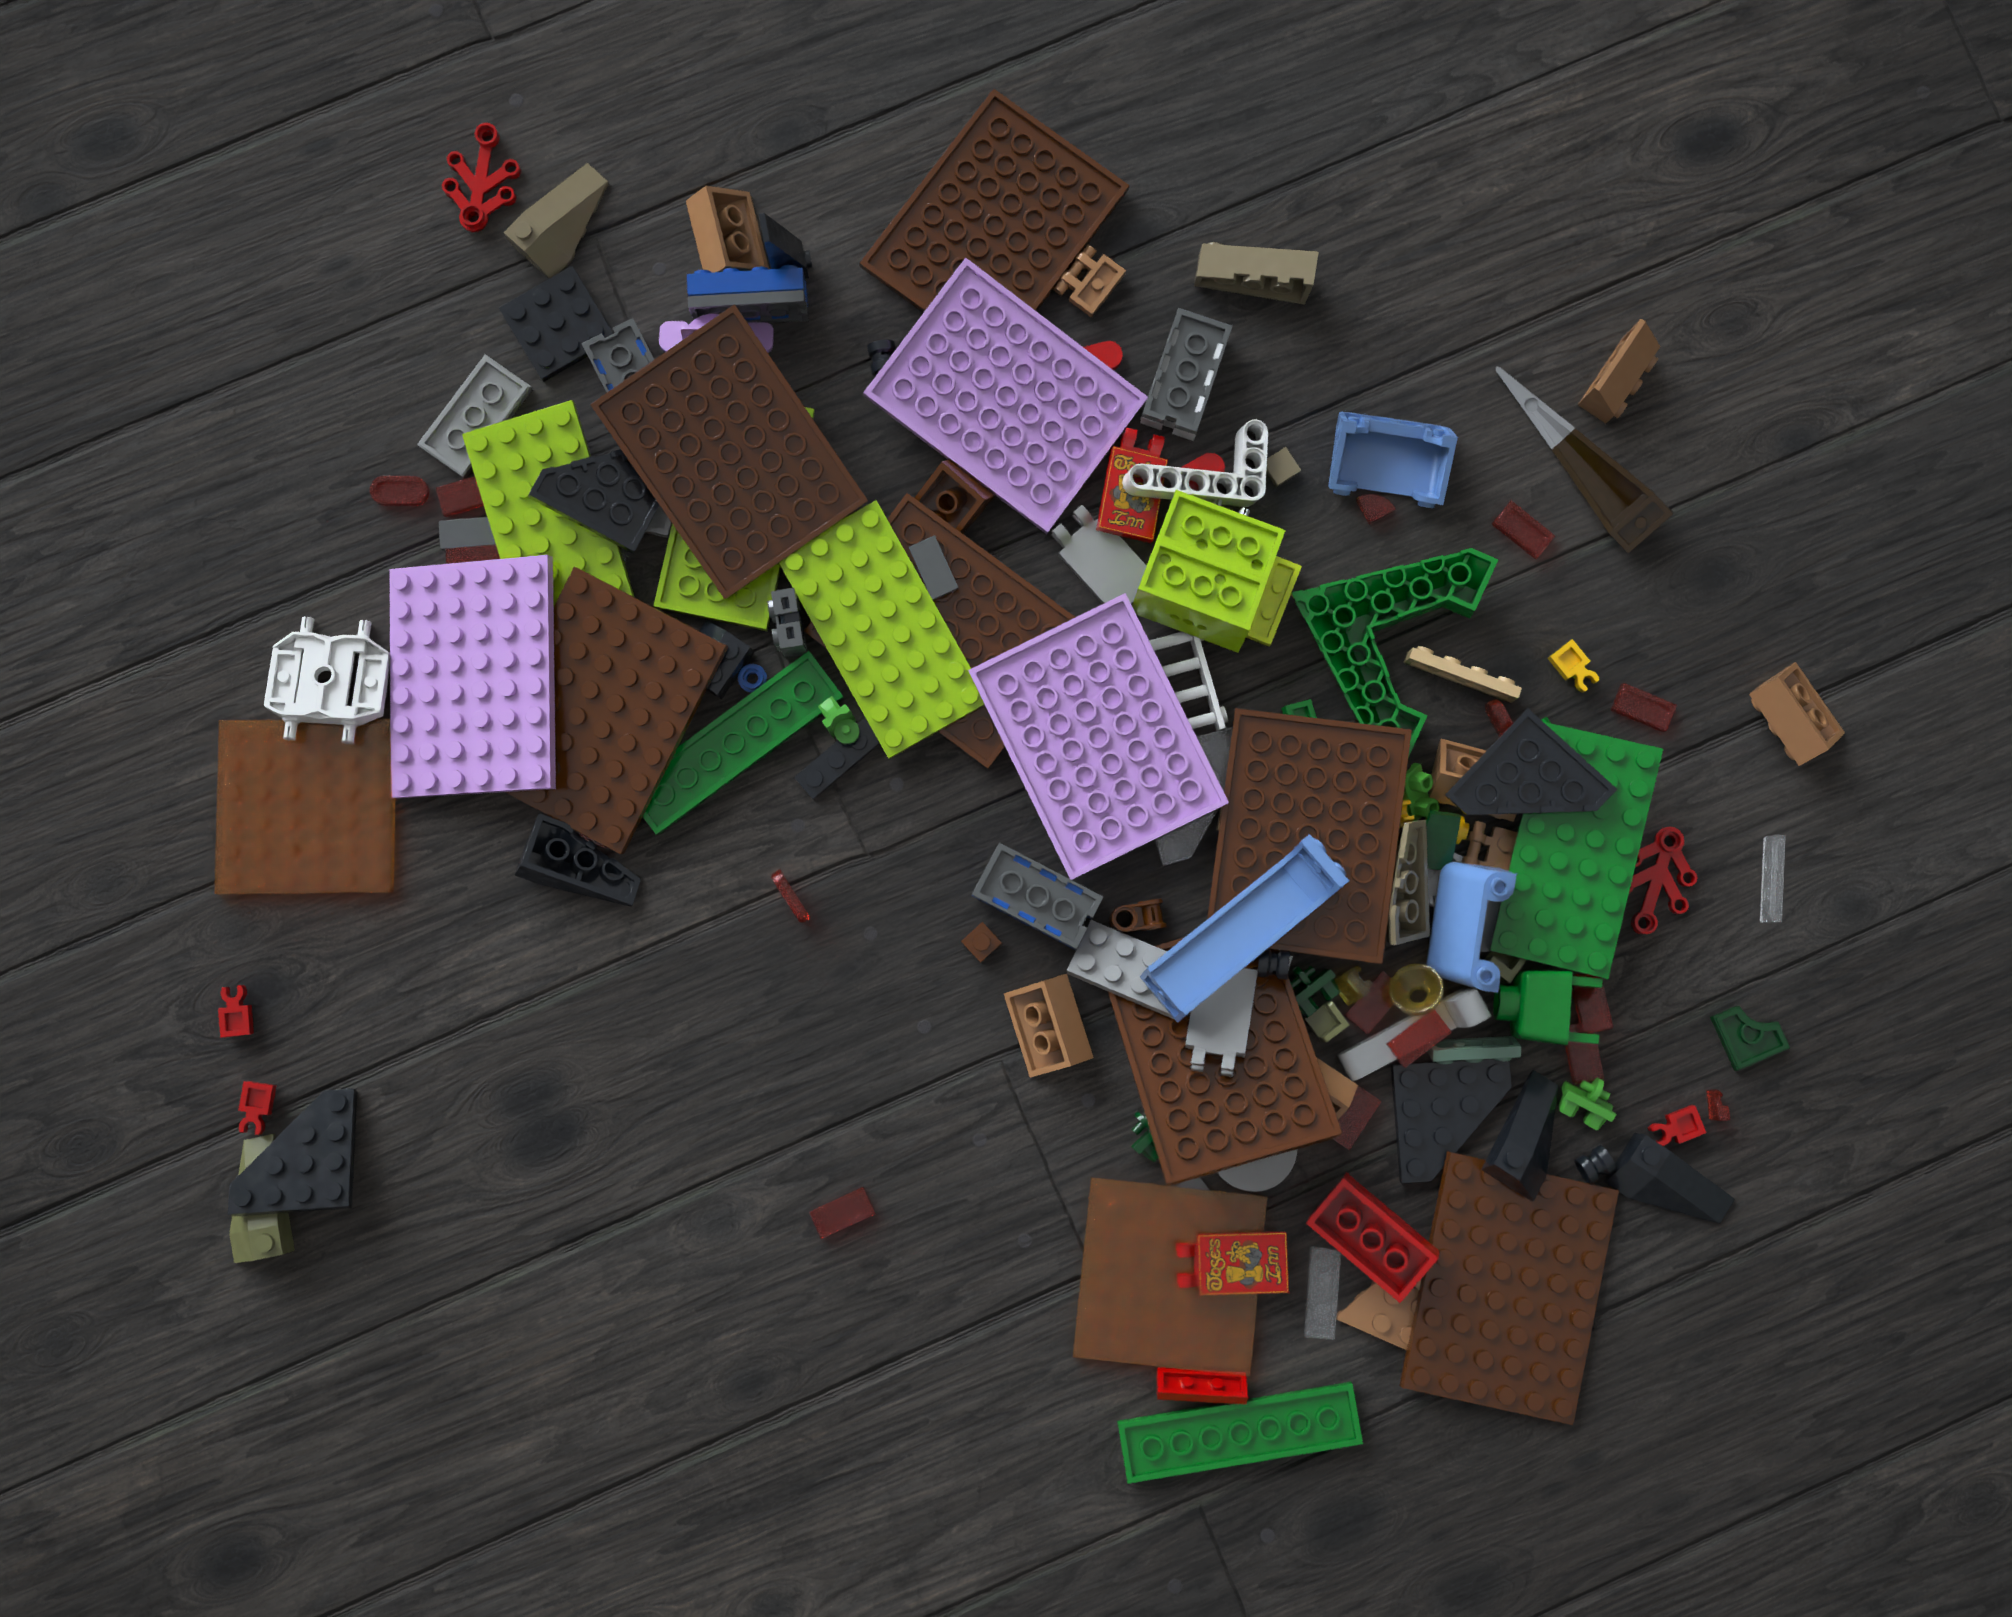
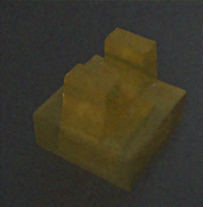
[1334,965,1373,1006]

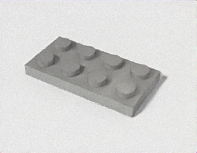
[1067,920,1175,1020]

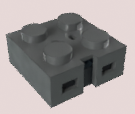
[767,588,808,658]

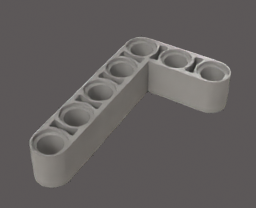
[1337,989,1491,1081]

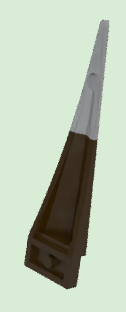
[1496,367,1674,553]

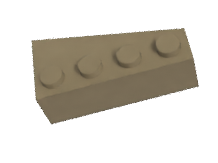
[1194,242,1319,304]

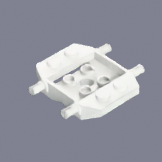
[264,617,390,744]

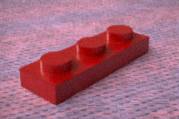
[1156,1367,1248,1404]

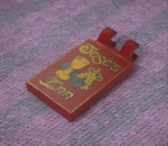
[1096,427,1168,543]
[1176,1231,1289,1295]

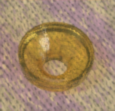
[1389,963,1444,1016]

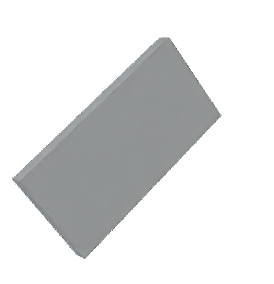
[417,354,533,479]

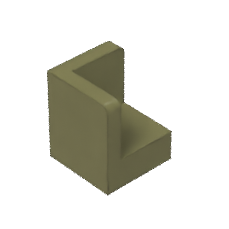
[1484,951,1527,984]
[1303,1001,1349,1043]

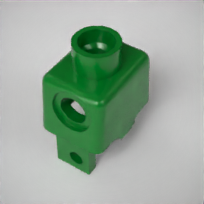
[1493,970,1603,1045]

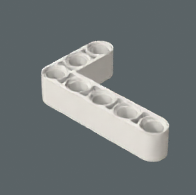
[1122,419,1268,507]

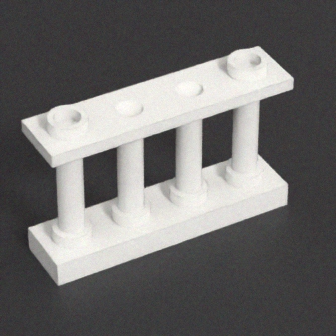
[1149,632,1228,733]

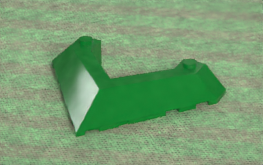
[1291,548,1498,758]

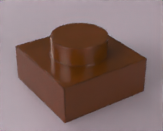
[961,922,1002,963]

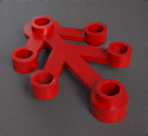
[442,123,521,232]
[1629,827,1697,935]

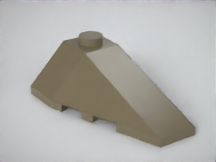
[504,163,609,278]
[1385,820,1430,945]

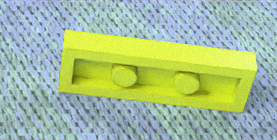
[1246,556,1302,646]

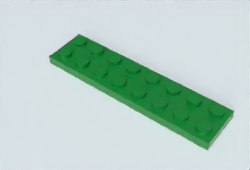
[643,651,844,836]
[1117,1382,1363,1484]

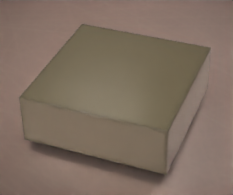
[1266,447,1301,488]

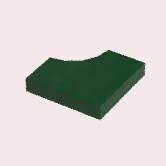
[1396,810,1461,870]
[1710,1006,1790,1071]

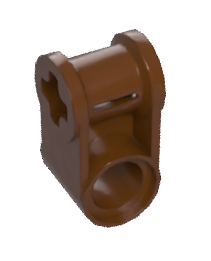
[1109,898,1167,933]

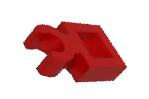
[218,985,254,1038]
[238,1081,277,1135]
[1648,1105,1706,1146]

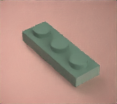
[1427,1036,1521,1064]

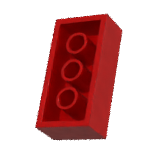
[1306,1172,1440,1303]

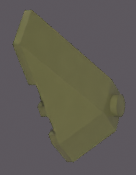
[229,1134,295,1263]

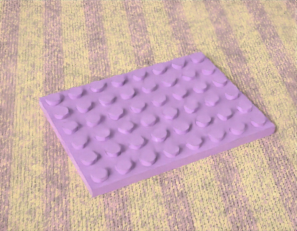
[863,258,1148,534]
[390,555,556,799]
[968,593,1229,880]

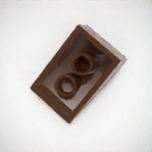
[915,459,995,534]

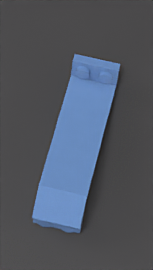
[1140,834,1349,1023]

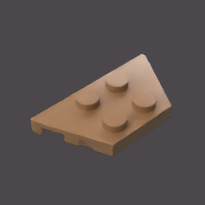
[1335,1281,1419,1350]

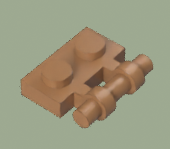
[1053,245,1126,318]
[1462,821,1517,871]

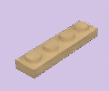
[1404,646,1522,703]

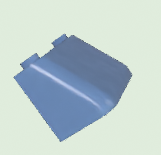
[1329,412,1458,508]
[1426,862,1516,993]

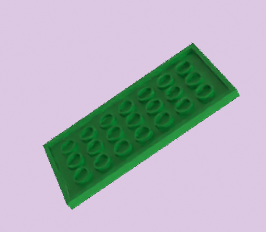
[1489,722,1663,979]

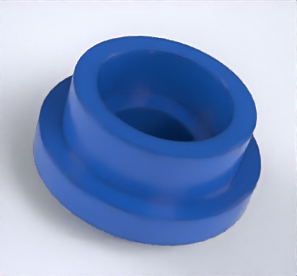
[738,664,767,693]

